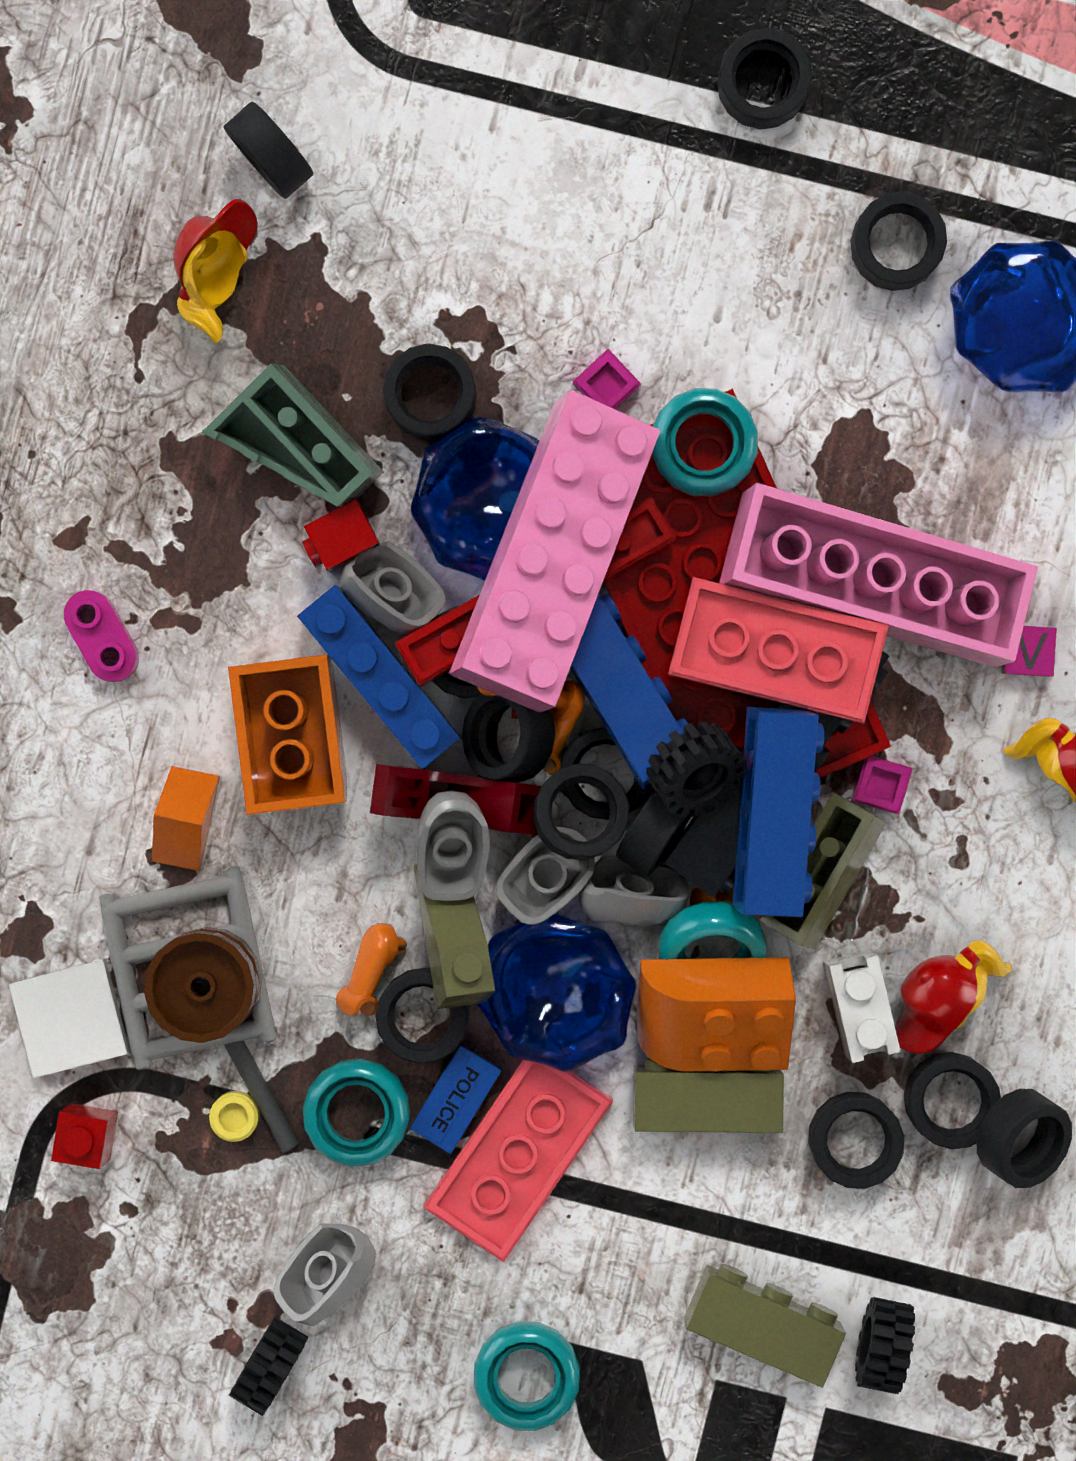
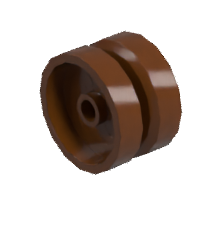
[144,927,263,1043]

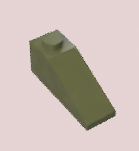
[414,864,495,1009]

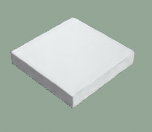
[9,958,130,1078]

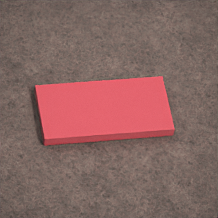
[668,577,889,724]
[423,1044,613,1262]

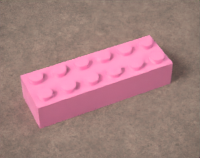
[449,389,661,713]
[719,483,1038,667]

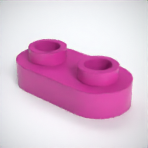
[64,590,139,682]

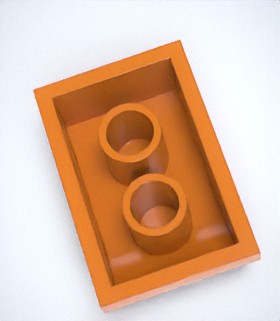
[228,654,347,815]
[636,957,796,1072]

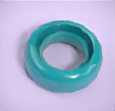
[651,388,758,497]
[659,902,767,959]
[302,1058,410,1167]
[473,1321,580,1431]

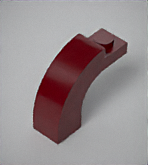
[370,764,541,835]

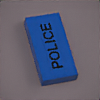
[409,1043,502,1154]

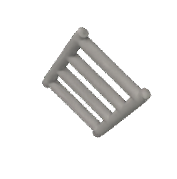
[99,866,276,1070]

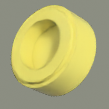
[209,1091,260,1142]

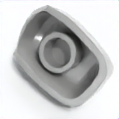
[340,541,446,636]
[417,791,490,901]
[496,827,595,925]
[579,855,689,927]
[274,1223,376,1326]

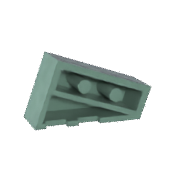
[202,363,384,507]

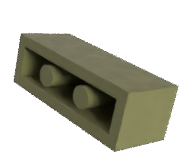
[760,792,887,949]
[633,1058,784,1133]
[684,1264,846,1388]

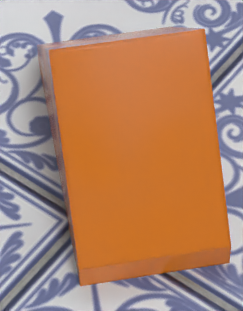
[152,766,220,871]

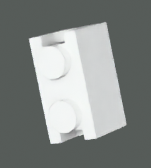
[823,950,901,1063]

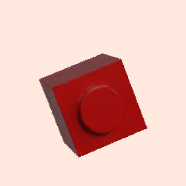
[302,499,381,573]
[51,1103,118,1169]

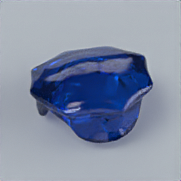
[950,240,1076,393]
[410,417,539,581]
[477,913,637,1072]

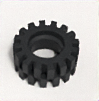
[646,722,746,818]
[855,1297,915,1394]
[228,1317,308,1416]

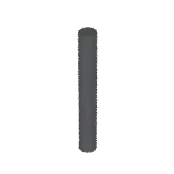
[224,1041,299,1153]

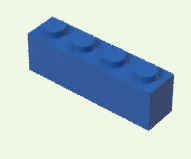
[297,585,462,769]
[570,594,688,791]
[732,707,824,917]

